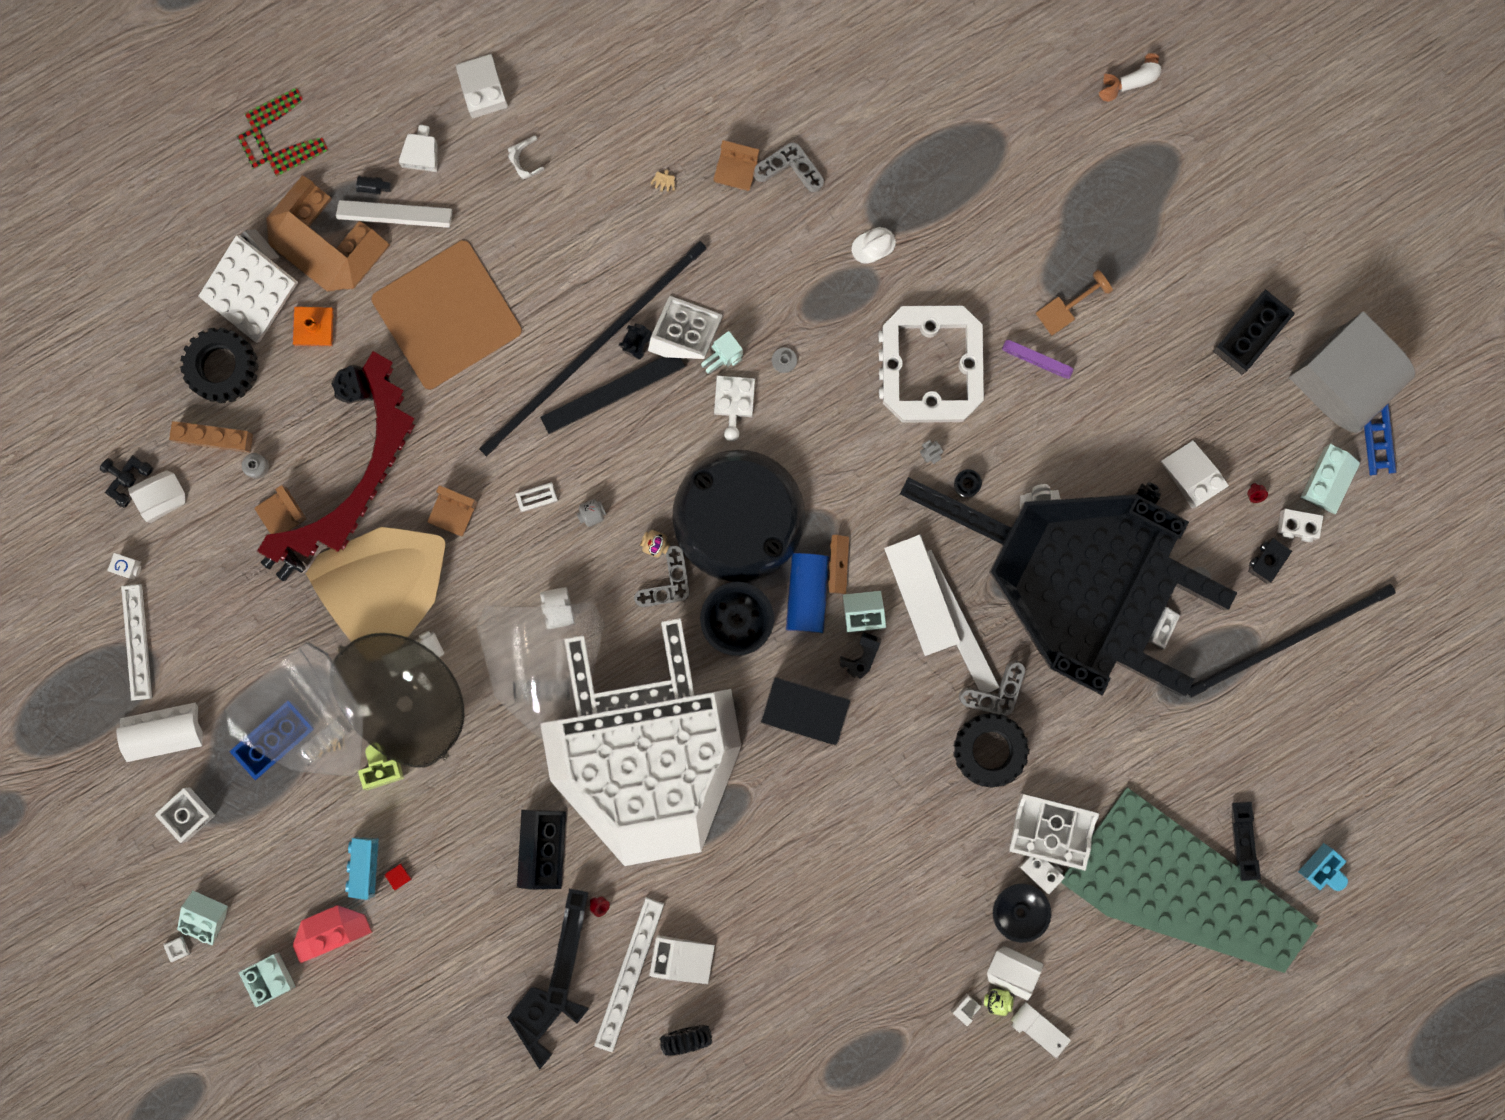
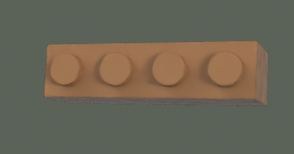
[169,421,253,453]

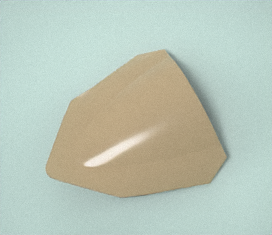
[305,527,446,661]

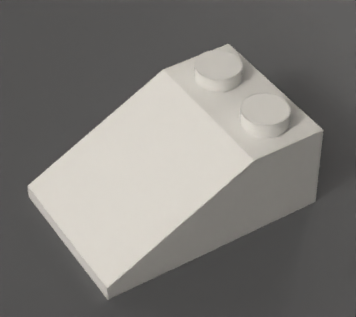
[456,54,508,119]
[1161,441,1229,509]

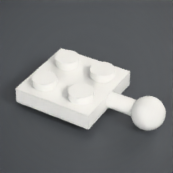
[714,376,755,441]

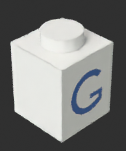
[108,553,141,580]

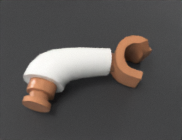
[1099,53,1162,101]

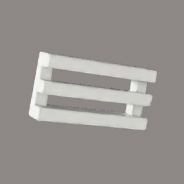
[516,482,558,512]

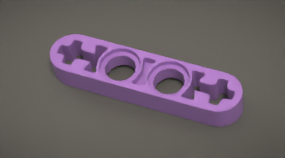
[1002,340,1074,379]

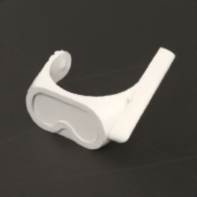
[508,136,544,179]

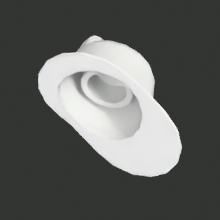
[851,227,896,264]

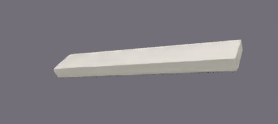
[336,200,452,228]
[121,584,152,701]

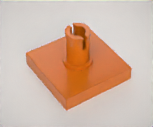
[293,307,334,346]

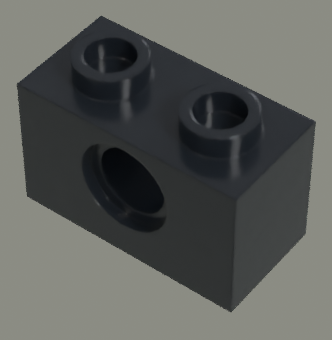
[1248,538,1292,584]

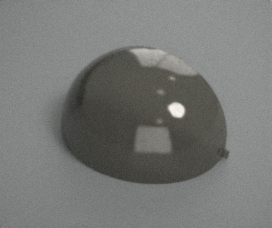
[331,633,465,768]

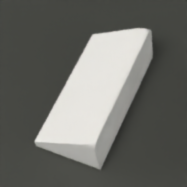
[1148,607,1180,649]

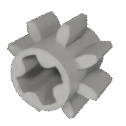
[920,440,943,464]

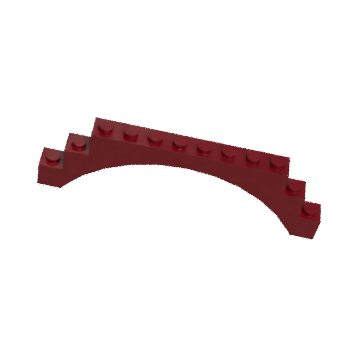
[257,351,415,563]

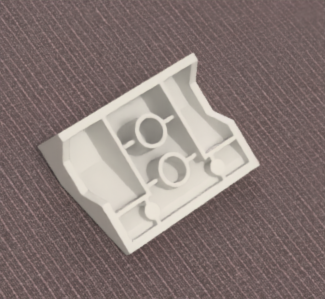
[1009,794,1099,871]

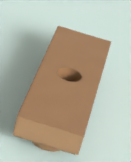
[828,535,849,594]

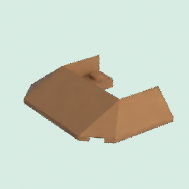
[266,175,390,292]

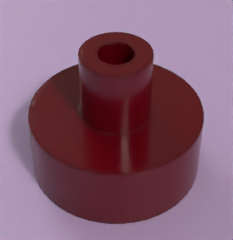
[1247,483,1268,503]
[590,896,610,917]

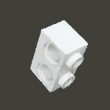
[1277,509,1323,542]

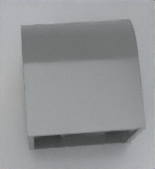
[1289,311,1415,433]

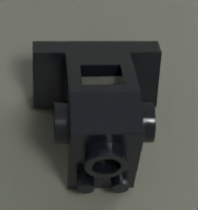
[839,631,881,679]

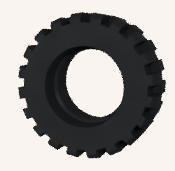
[180,328,259,403]
[953,713,1029,788]

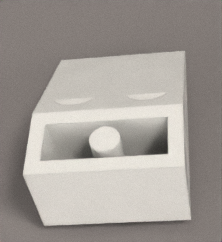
[649,935,715,984]

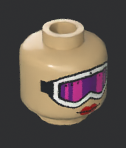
[640,530,670,558]

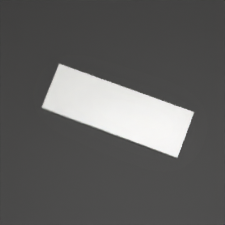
[884,535,962,656]

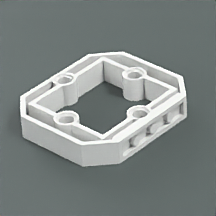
[879,306,984,423]

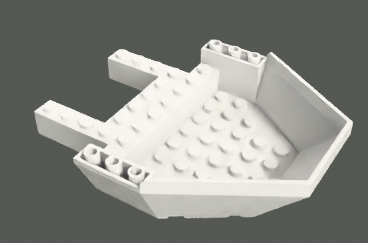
[540,619,741,866]

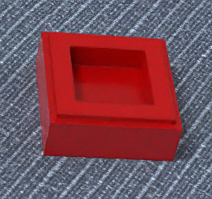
[384,864,412,891]

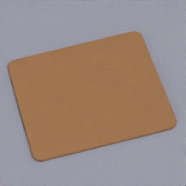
[371,240,522,390]

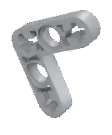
[753,143,824,192]
[634,546,689,607]
[959,660,1025,716]

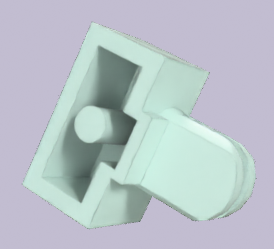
[701,331,743,374]

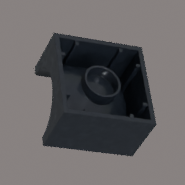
[761,677,851,746]

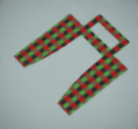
[237,87,328,177]

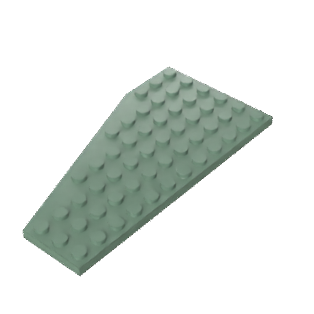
[1061,787,1318,973]

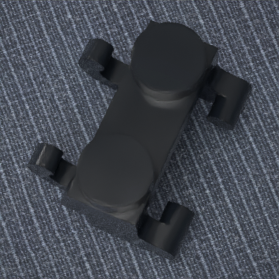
[618,323,652,360]

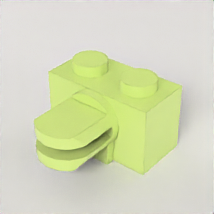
[358,744,404,790]

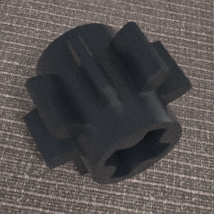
[1136,482,1161,504]

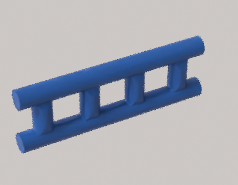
[1364,404,1396,476]

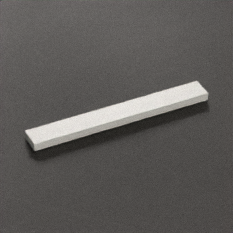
[927,550,999,693]
[594,897,664,1052]

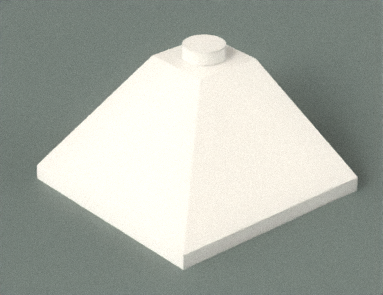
[648,296,723,359]

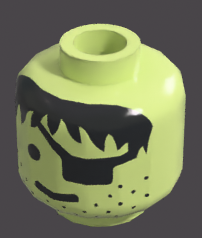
[984,988,1014,1016]

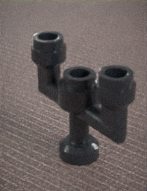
[100,455,154,508]

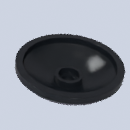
[992,883,1051,943]

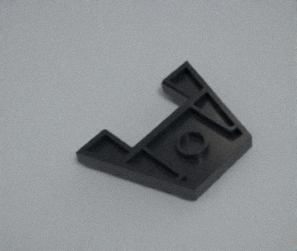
[507,986,590,1070]

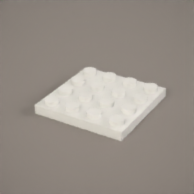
[199,235,298,343]

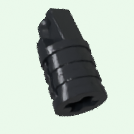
[356,175,392,195]

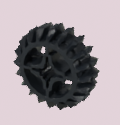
[660,1025,713,1056]

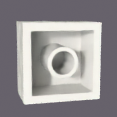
[155,787,215,843]

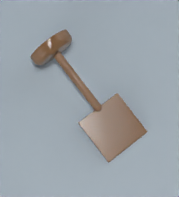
[1035,269,1113,336]

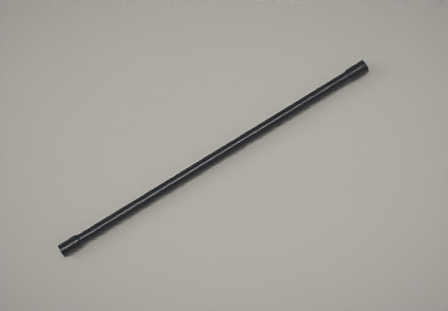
[479,240,707,457]

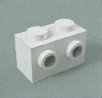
[1018,856,1065,895]

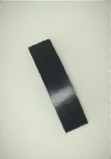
[1232,802,1261,881]

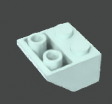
[843,591,886,633]
[177,891,228,945]
[239,952,296,1007]

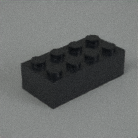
[1213,289,1295,375]

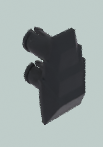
[261,547,306,582]

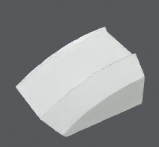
[128,471,185,523]
[987,946,1043,1000]

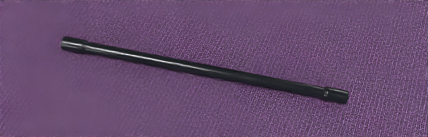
[1188,584,1396,698]

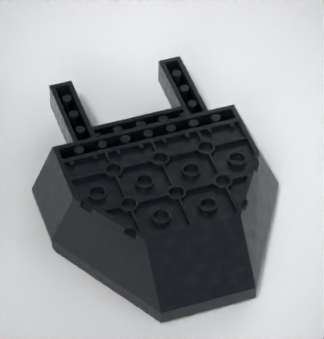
[989,494,1237,696]

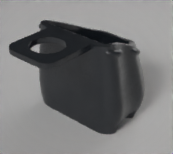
[331,365,390,404]

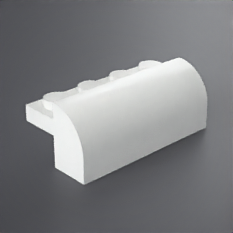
[117,702,203,762]

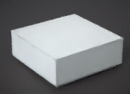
[163,936,190,962]

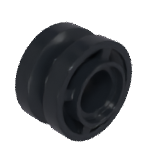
[954,469,982,498]

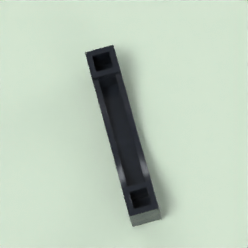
[545,888,589,1010]

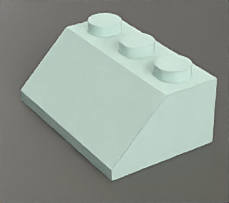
[1300,444,1360,514]

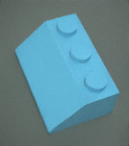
[346,837,379,900]

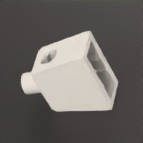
[399,125,438,172]

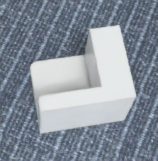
[951,993,981,1026]

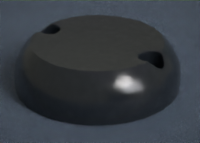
[672,450,805,582]

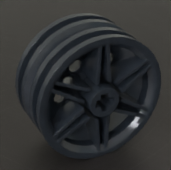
[700,582,774,656]

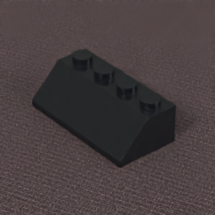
[517,810,566,890]

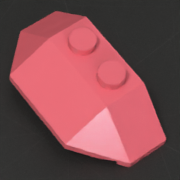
[293,905,372,963]

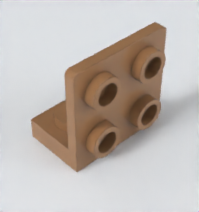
[713,140,759,191]
[254,485,307,534]
[428,485,477,537]

